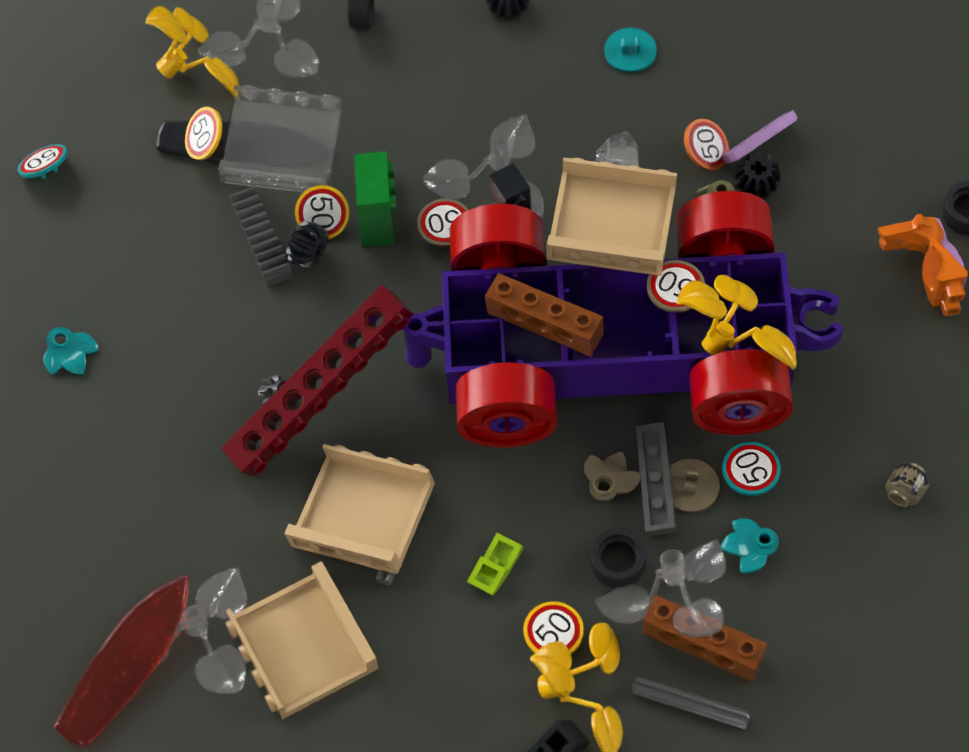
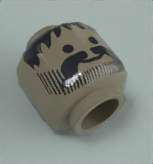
[885,463,929,507]

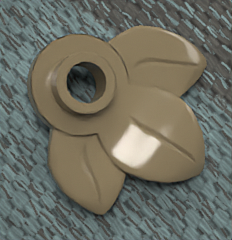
[584,451,641,501]

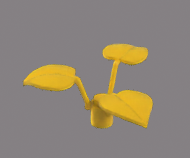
[145,6,239,100]
[677,275,797,370]
[530,622,623,752]

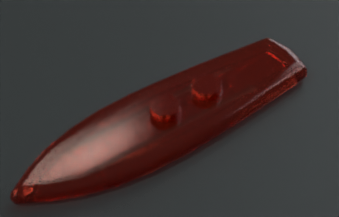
[54,574,190,747]

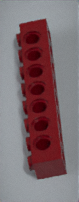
[221,284,414,477]

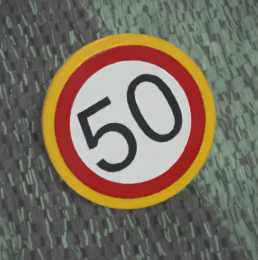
[185,107,222,160]
[295,185,350,239]
[523,601,584,654]

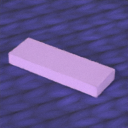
[721,110,798,164]

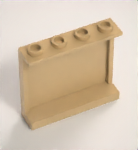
[547,158,677,276]
[284,444,435,575]
[225,561,379,719]

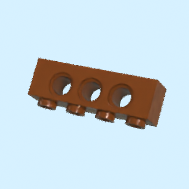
[485,273,604,357]
[643,595,767,682]

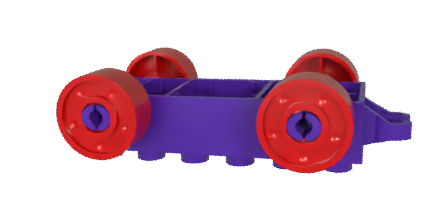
[403,191,843,448]

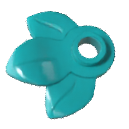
[43,327,99,376]
[720,518,779,574]

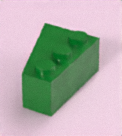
[354,151,397,247]

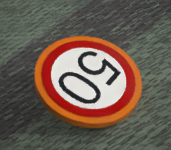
[684,118,729,171]

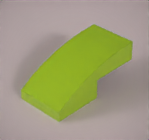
[467,533,524,596]

